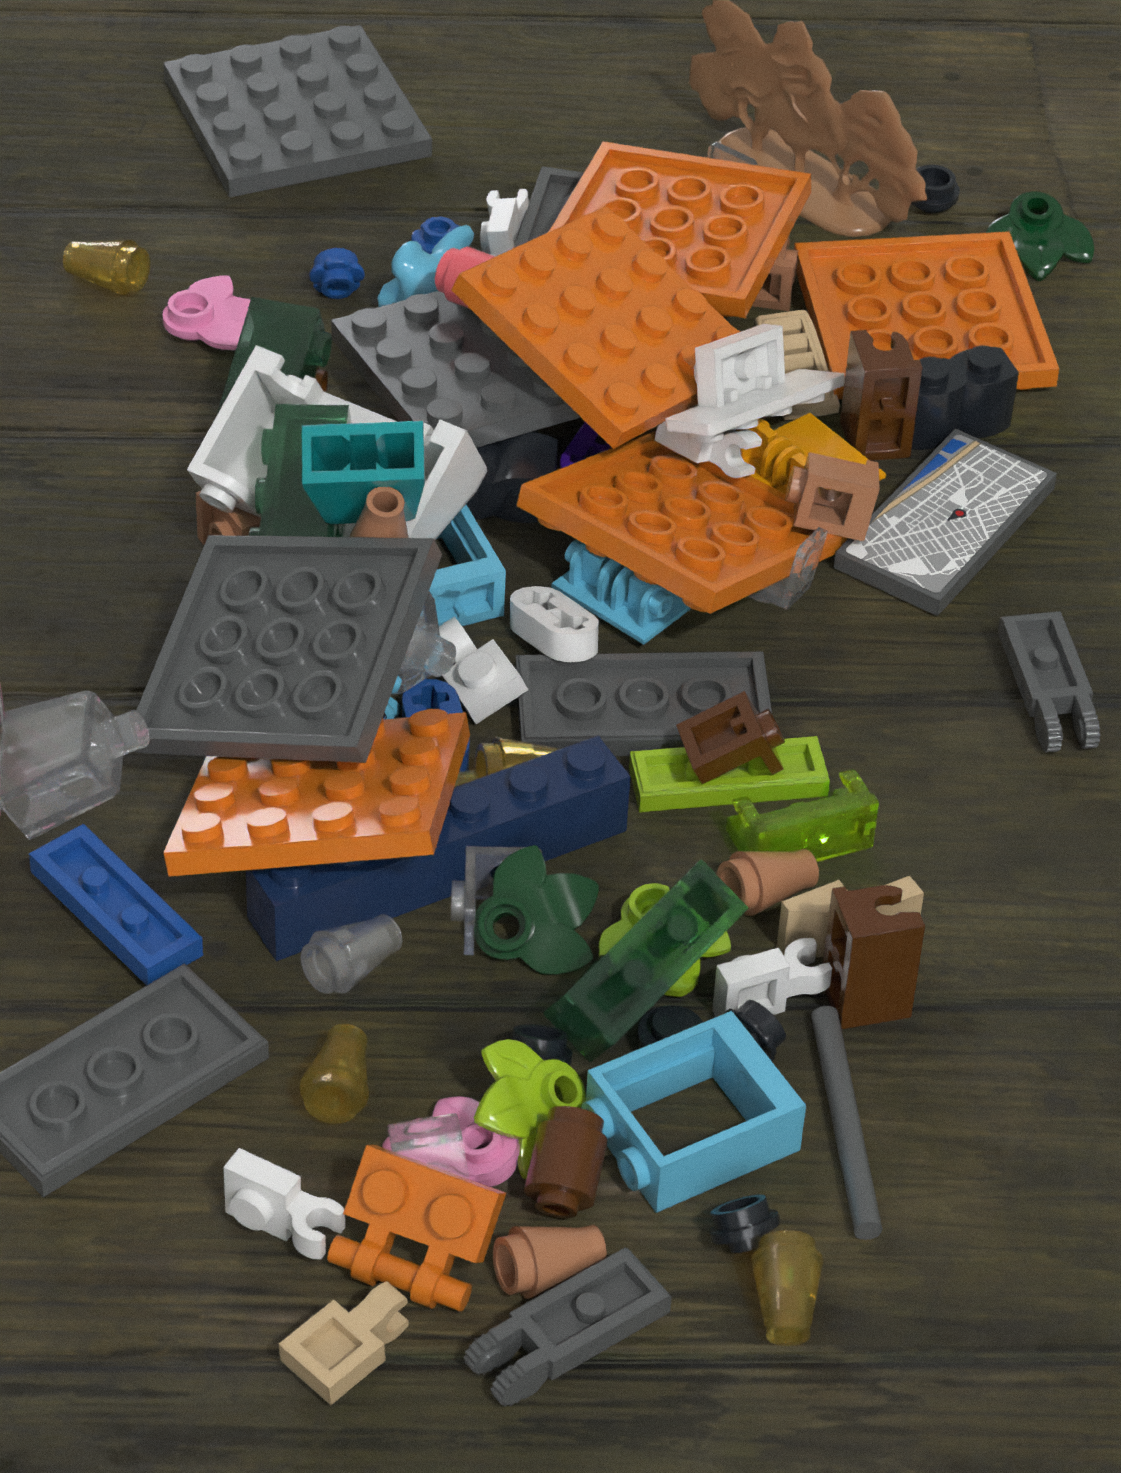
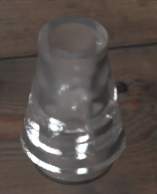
[301,914,402,994]

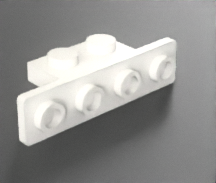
[665,324,845,443]

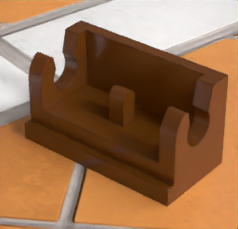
[840,330,922,461]
[822,885,925,1030]

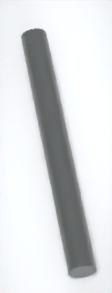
[811,1006,882,1240]

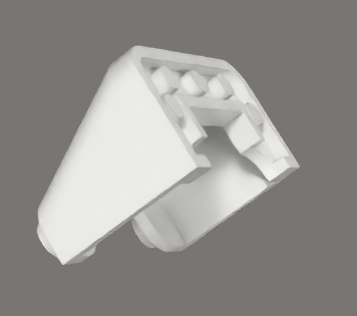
[187,345,487,540]

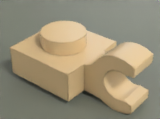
[279,1281,409,1405]

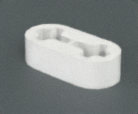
[510,586,599,662]

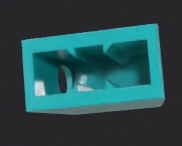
[302,421,425,524]

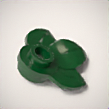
[986,191,1094,282]
[473,845,599,975]

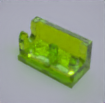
[726,769,879,862]

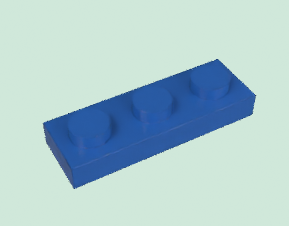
[29,824,203,986]

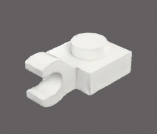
[481,189,529,256]
[654,408,762,478]
[434,616,528,724]
[712,938,832,1017]
[223,1148,345,1259]

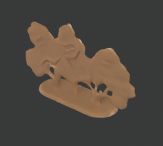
[689,0,927,237]

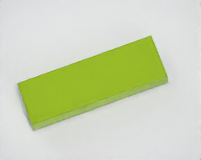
[629,736,830,812]

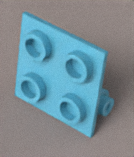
[552,540,691,645]

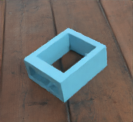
[411,505,506,639]
[581,1011,806,1213]

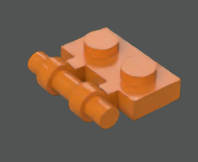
[327,1145,506,1312]

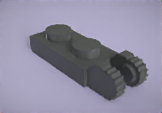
[998,611,1101,753]
[463,1248,672,1407]

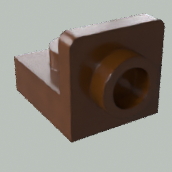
[676,691,785,784]

